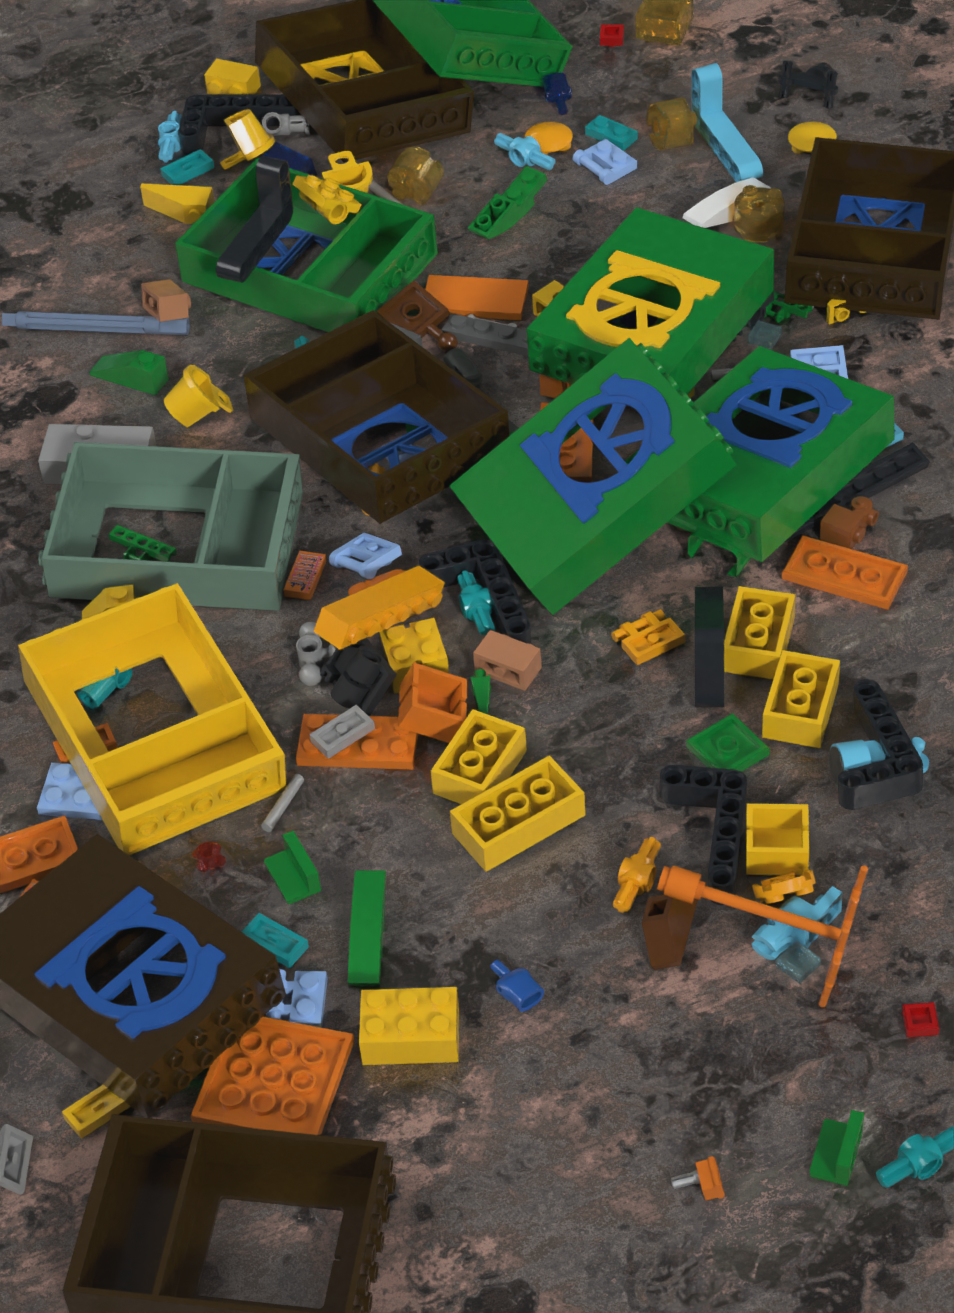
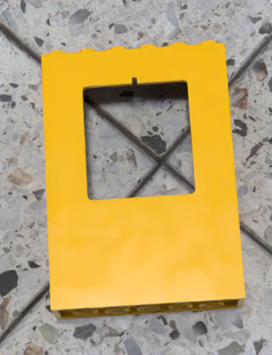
[18,583,286,855]

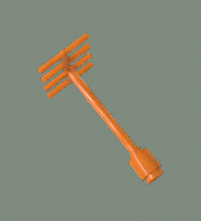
[657,865,868,1007]

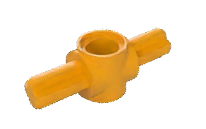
[613,837,661,913]

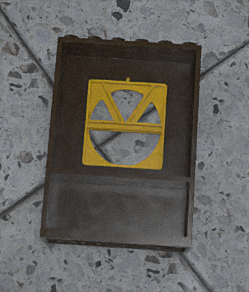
[255,0,474,163]

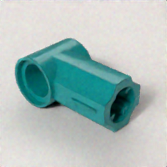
[77,668,133,709]

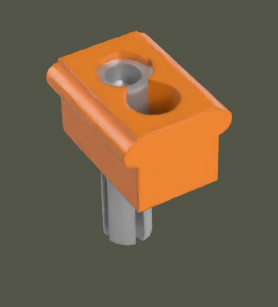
[671,1156,725,1201]

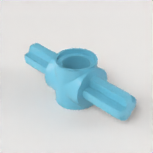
[158,111,182,163]
[494,133,555,170]

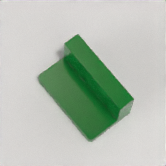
[264,830,321,904]
[809,1110,864,1186]

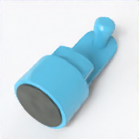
[829,737,929,787]

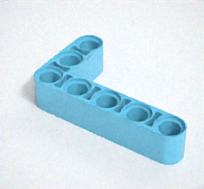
[691,63,763,182]

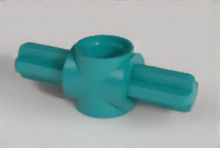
[457,570,495,636]
[876,1126,954,1188]

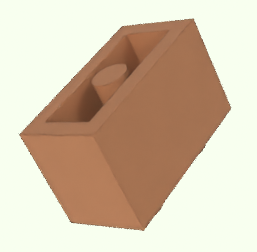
[141,279,191,322]
[473,630,542,691]

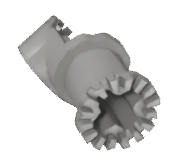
[262,112,310,136]

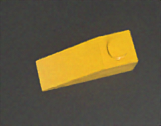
[140,183,214,224]

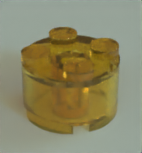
[646,97,697,150]
[387,147,444,205]
[734,185,785,243]

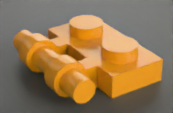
[611,609,685,665]

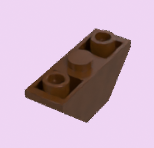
[641,894,698,970]

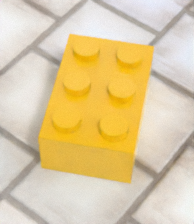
[724,586,796,679]
[762,650,840,748]
[431,709,527,804]
[359,987,459,1065]

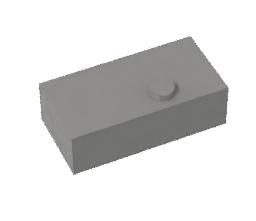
[38,424,157,484]

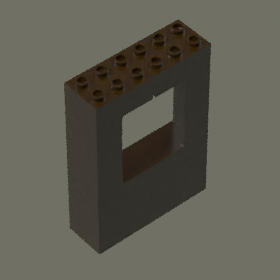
[62,1114,396,1313]

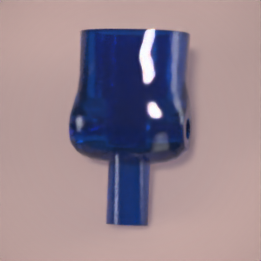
[542,73,572,115]

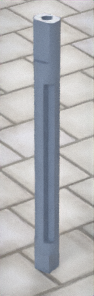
[2,311,190,336]

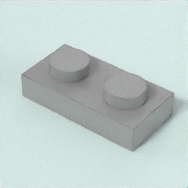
[309,705,375,759]

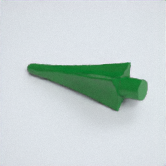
[470,669,491,714]

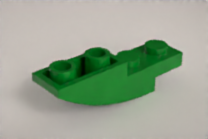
[467,166,547,239]

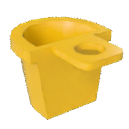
[220,109,275,170]
[321,151,373,193]
[164,365,233,428]

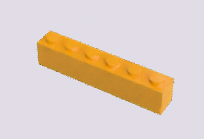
[313,566,445,650]

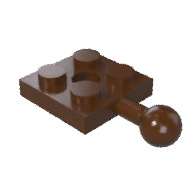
[376,280,458,353]

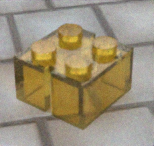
[635,0,693,45]

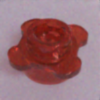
[192,841,226,872]

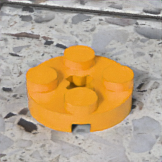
[752,870,816,904]

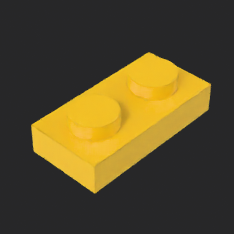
[62,1085,131,1139]

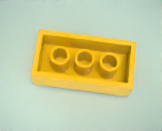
[450,755,585,872]

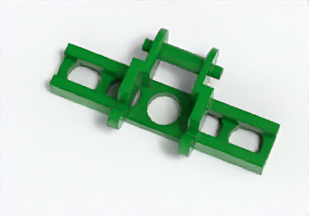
[764,291,813,323]
[109,525,177,562]

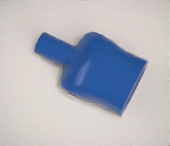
[490,960,544,1012]

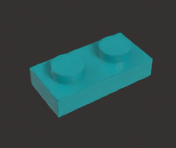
[585,115,638,151]
[160,149,215,185]
[242,913,309,968]

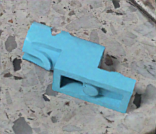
[752,886,843,960]

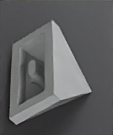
[0,1123,33,1195]

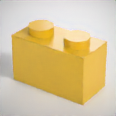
[204,58,261,95]

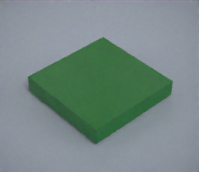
[686,713,770,772]

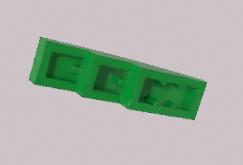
[348,870,386,986]

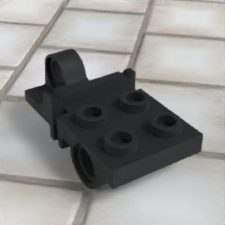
[320,638,397,716]

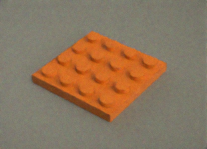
[191,1017,354,1135]

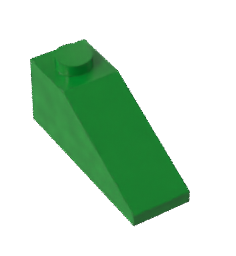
[89,350,169,396]

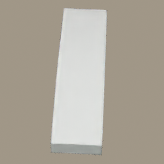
[683,177,771,228]

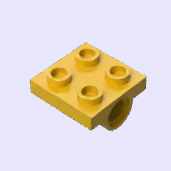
[293,175,362,224]

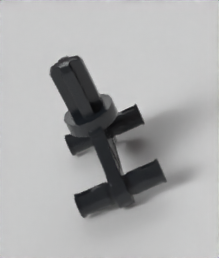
[778,61,838,109]

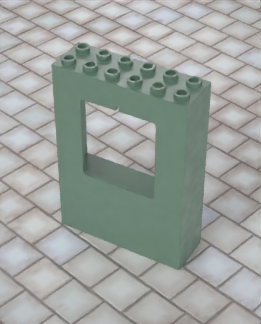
[39,442,303,611]

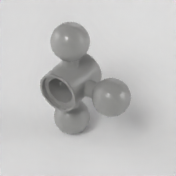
[296,621,336,686]

